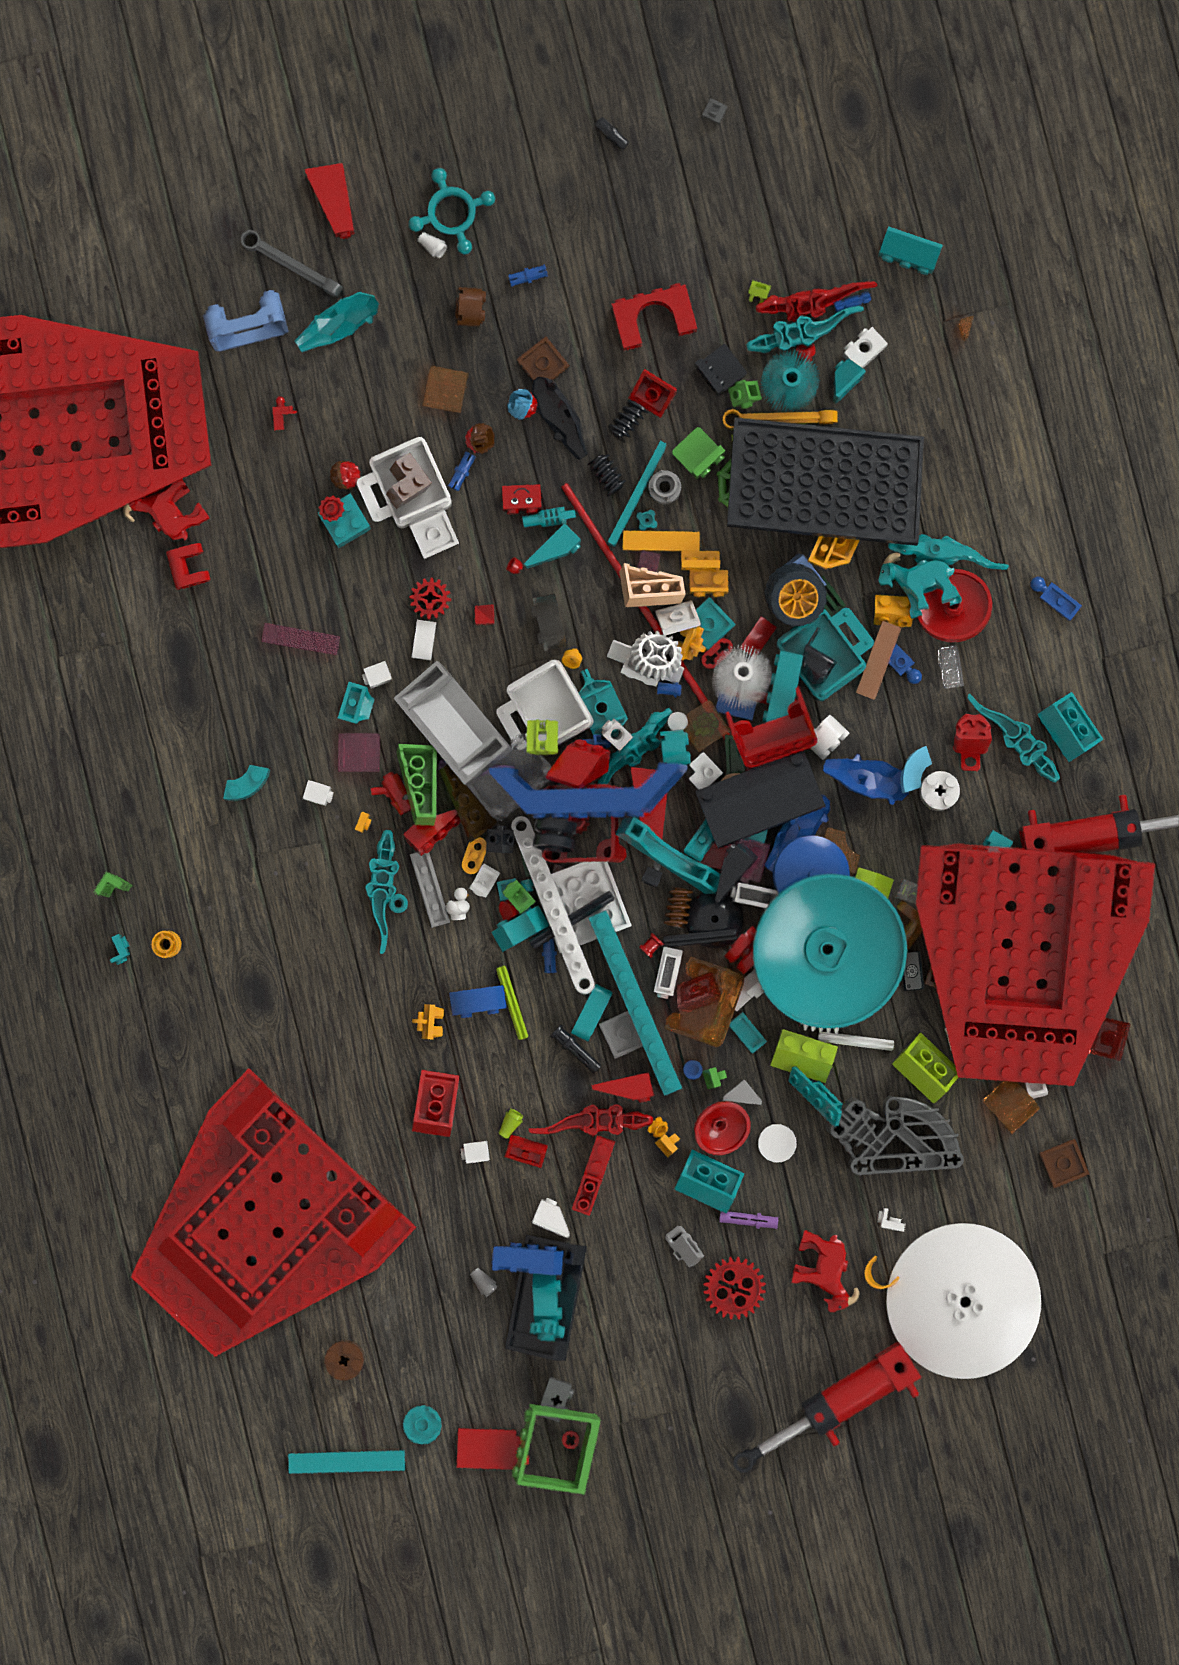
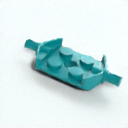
[579,669,628,748]

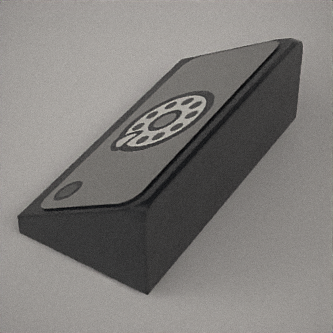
[902,951,924,991]

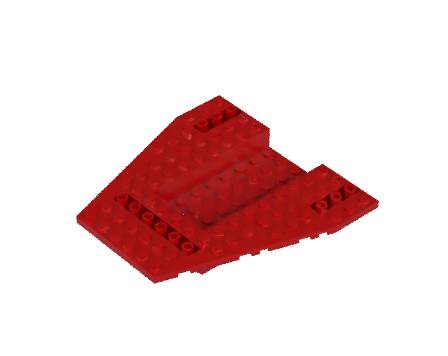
[0,315,212,548]
[916,844,1155,1086]
[131,1068,416,1357]

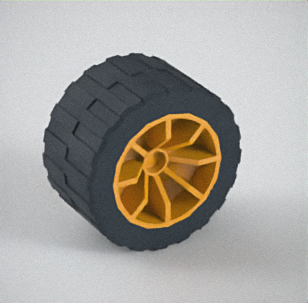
[764,563,827,627]

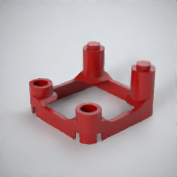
[542,784,627,863]

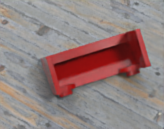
[726,687,818,768]

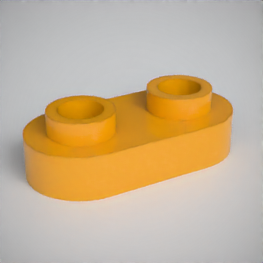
[462,837,486,874]

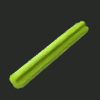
[496,966,528,1040]

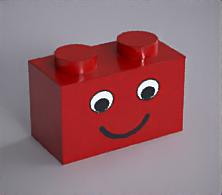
[502,484,542,514]

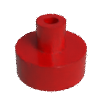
[796,343,816,362]

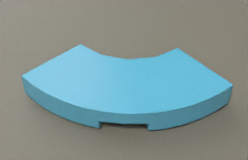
[901,746,932,793]

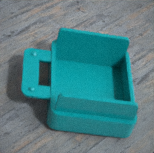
[777,608,874,701]

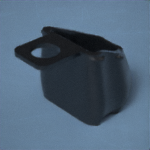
[802,627,837,685]

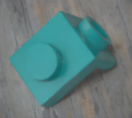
[110,934,130,965]

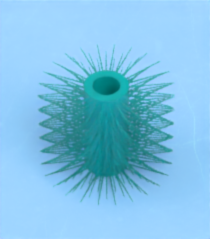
[760,349,820,413]

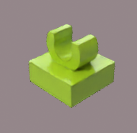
[749,281,771,304]

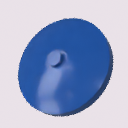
[773,836,850,894]

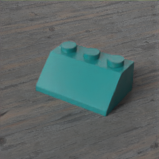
[878,226,943,275]
[1037,692,1104,762]
[674,1149,744,1214]

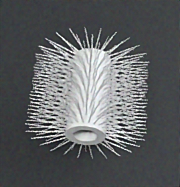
[712,644,772,711]

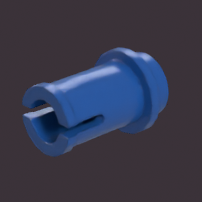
[657,682,682,698]

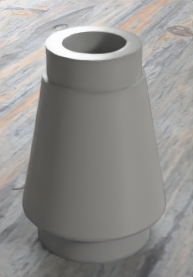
[470,1268,497,1297]

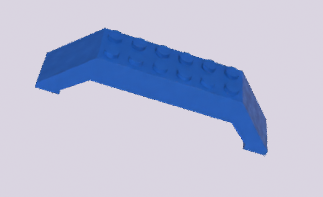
[489,763,687,819]

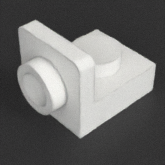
[877,1208,905,1232]

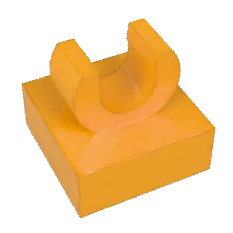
[655,1133,680,1157]

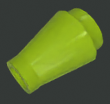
[498,1109,524,1139]

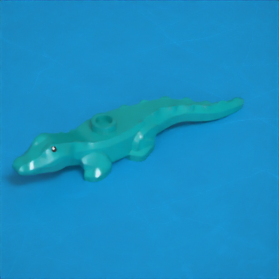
[746,306,864,353]
[888,534,1009,570]
[967,694,1060,782]
[598,708,672,784]
[365,830,399,954]

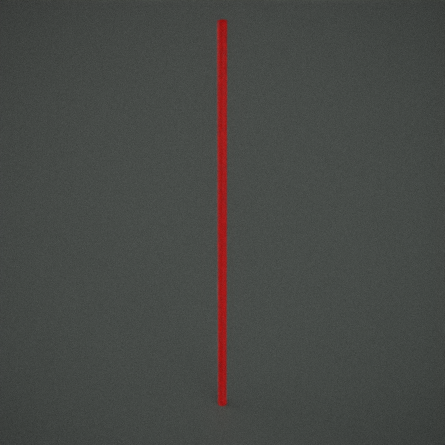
[561,483,752,771]

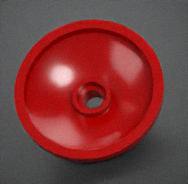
[694,1101,751,1155]

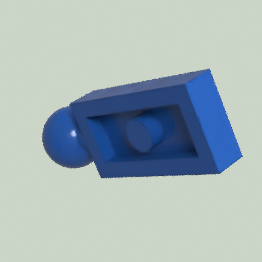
[1030,577,1082,621]
[888,644,922,684]

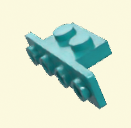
[789,1066,843,1127]

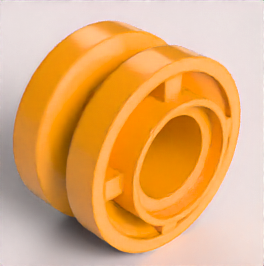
[151,931,182,958]

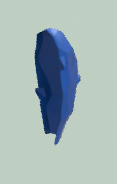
[823,754,909,805]
[765,794,830,872]

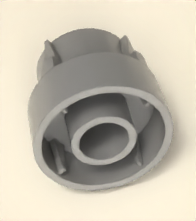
[648,470,681,504]

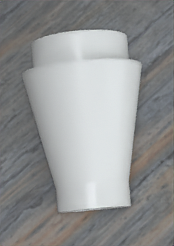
[418,232,447,258]

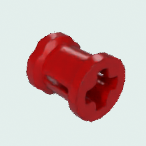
[639,933,664,958]

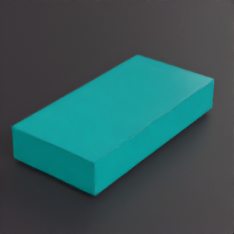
[728,1012,767,1054]

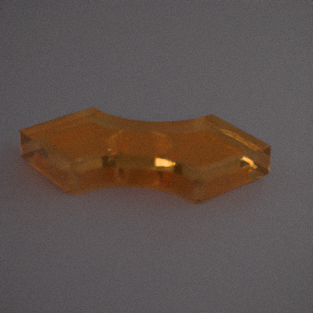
[825,827,860,874]

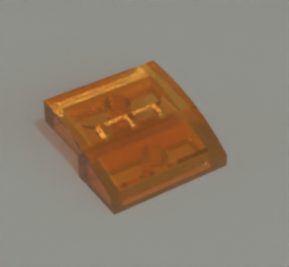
[423,366,468,413]

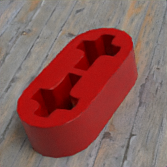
[701,638,733,669]

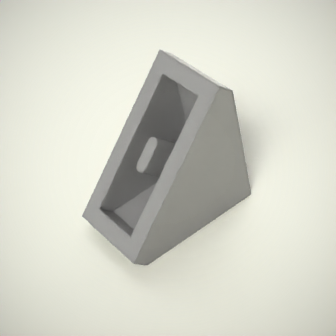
[722,1080,762,1105]

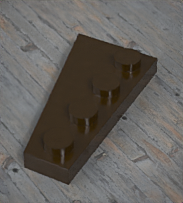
[439,764,497,843]

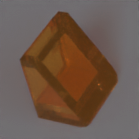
[958,316,974,341]

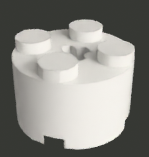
[811,715,850,760]
[919,771,960,811]

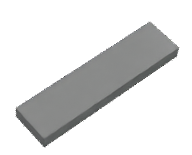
[410,852,450,928]

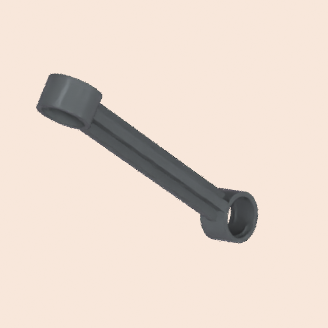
[241,230,343,298]

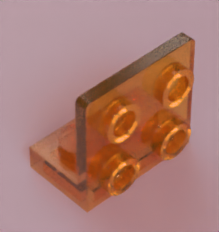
[982,1081,1040,1134]

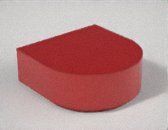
[499,900,519,922]

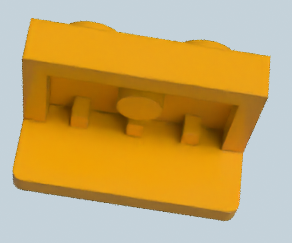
[874,595,913,627]

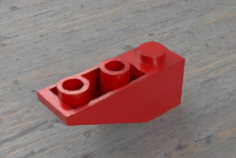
[403,809,461,856]

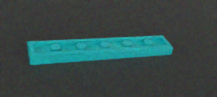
[608,441,667,547]
[288,1450,405,1474]

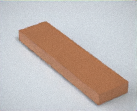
[856,621,901,700]

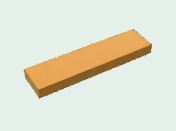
[623,531,700,552]

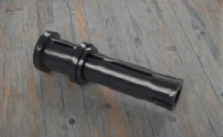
[550,1024,601,1074]

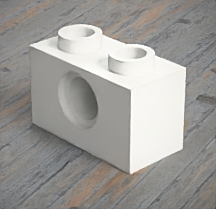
[843,327,888,368]

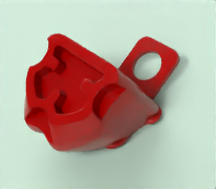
[953,714,992,771]

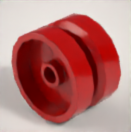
[724,926,756,975]

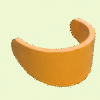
[865,1256,900,1289]

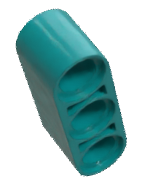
[571,984,613,1042]

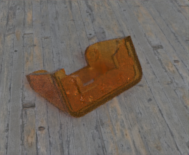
[664,956,744,1047]

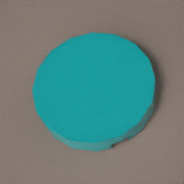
[403,1405,442,1444]

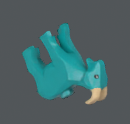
[878,553,962,619]

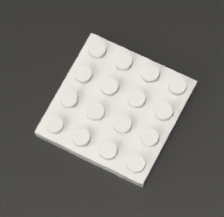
[533,857,632,953]

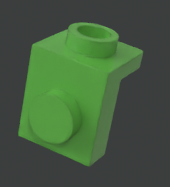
[502,880,536,914]

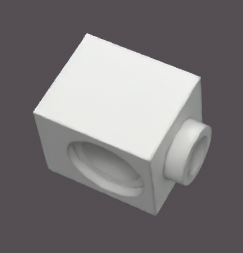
[362,661,393,689]
[601,719,633,751]
[303,780,334,806]
[461,1141,490,1164]

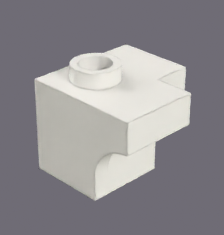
[689,752,723,790]

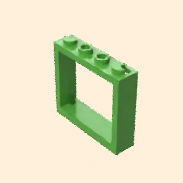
[512,1404,601,1494]

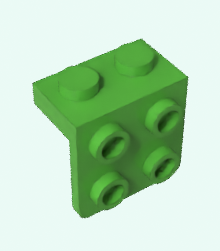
[672,427,725,480]

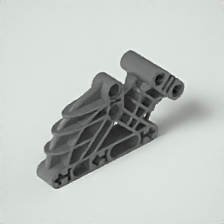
[826,1096,964,1175]

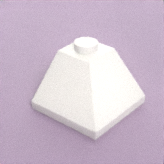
[532,1198,570,1238]

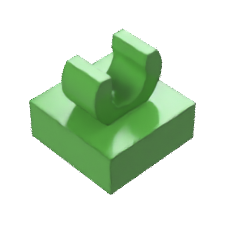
[702,1067,727,1089]

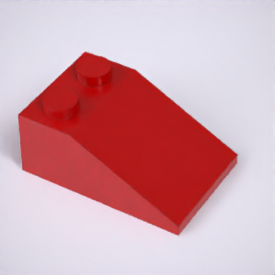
[546,740,610,789]
[412,1070,459,1137]
[592,1073,654,1103]

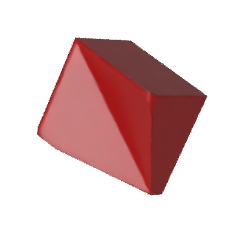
[475,604,495,625]

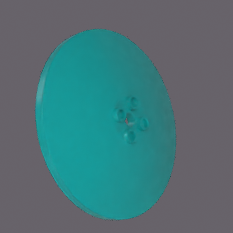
[753,874,907,1028]

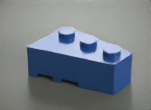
[492,1242,563,1275]

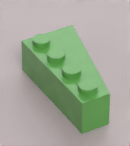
[396,744,437,826]

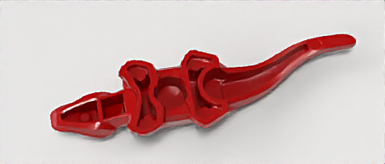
[756,281,877,322]
[529,1104,653,1136]

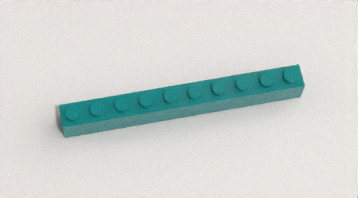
[743,651,803,844]
[588,910,682,1096]

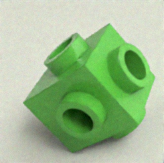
[728,380,762,409]

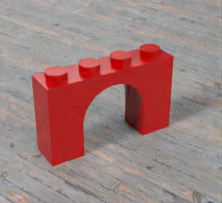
[612,283,697,351]

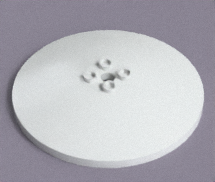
[886,1223,1041,1379]

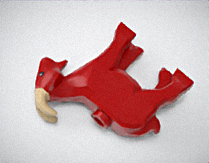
[123,479,210,541]
[791,1230,859,1312]

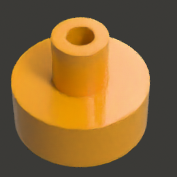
[562,648,582,669]

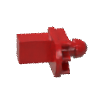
[273,396,297,430]

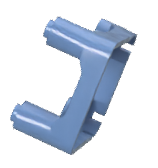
[203,290,289,351]

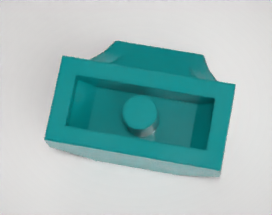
[338,682,375,724]

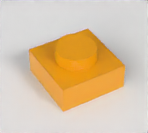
[355,812,372,833]

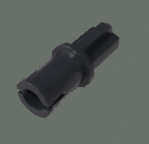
[595,117,629,151]

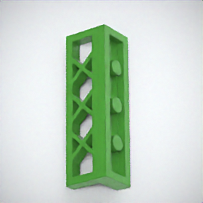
[94,872,132,898]

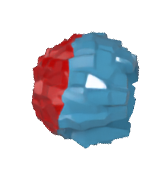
[507,389,537,420]

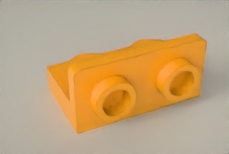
[681,551,720,570]
[690,570,728,597]

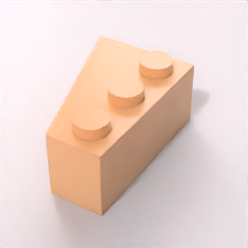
[620,563,686,607]

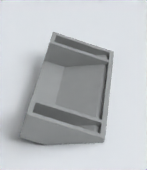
[394,661,513,785]

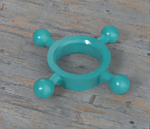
[408,168,495,254]

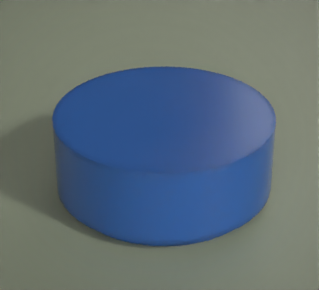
[683,1060,703,1079]

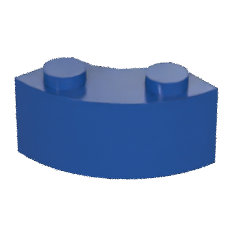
[450,985,506,1018]

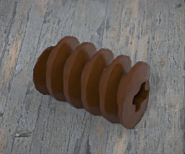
[663,887,693,928]

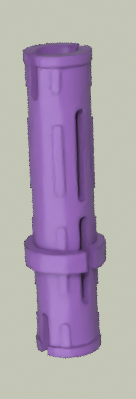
[720,1211,778,1229]

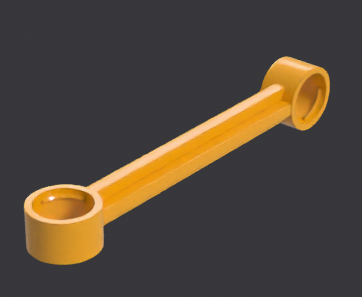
[723,409,838,430]

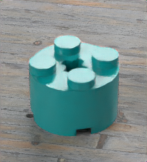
[660,729,691,765]

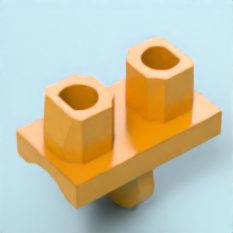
[677,626,706,660]
[412,1004,444,1039]

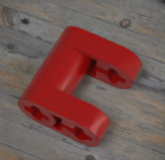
[166,543,211,590]

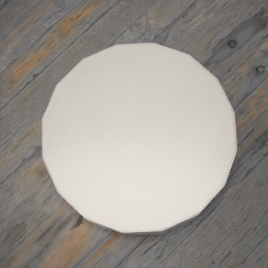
[758,1124,796,1162]

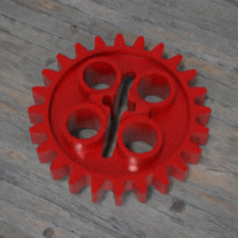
[703,1256,766,1320]

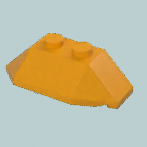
[808,536,859,569]

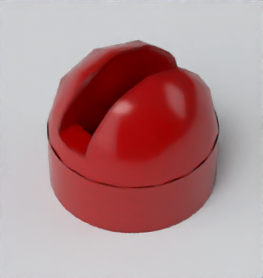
[506,557,523,574]

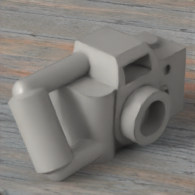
[665,1226,704,1267]

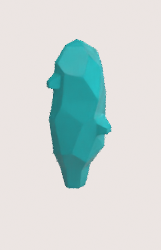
[295,292,379,352]

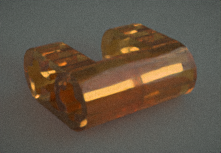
[896,900,923,951]

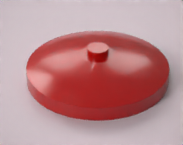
[917,569,992,642]

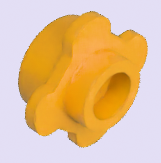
[648,1117,668,1138]

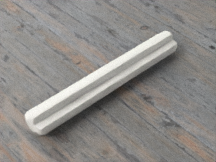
[818,1031,894,1051]

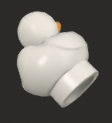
[446,888,470,920]

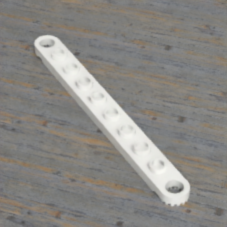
[512,816,595,994]

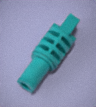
[522,507,576,527]

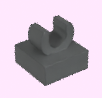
[702,98,728,125]

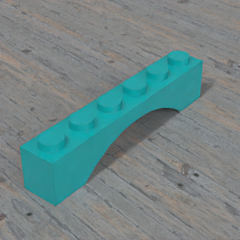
[615,817,721,894]

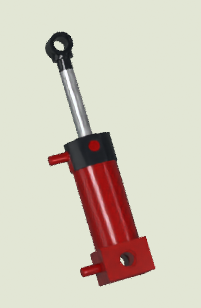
[1019,795,1179,854]
[733,1341,921,1473]

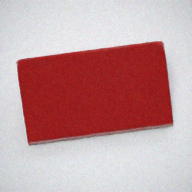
[739,616,777,659]
[505,1135,548,1168]

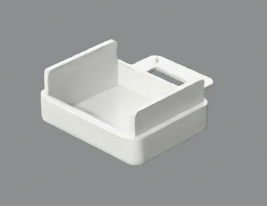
[357,437,452,528]
[497,660,594,750]

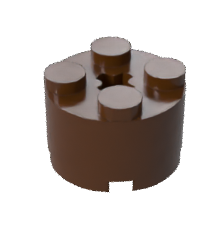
[455,287,486,327]
[325,1340,365,1380]

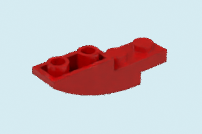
[572,1135,615,1216]

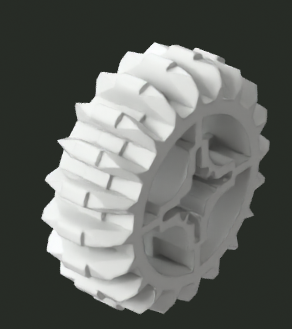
[630,630,682,681]

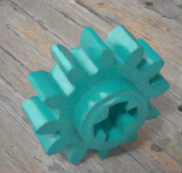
[530,1319,565,1341]

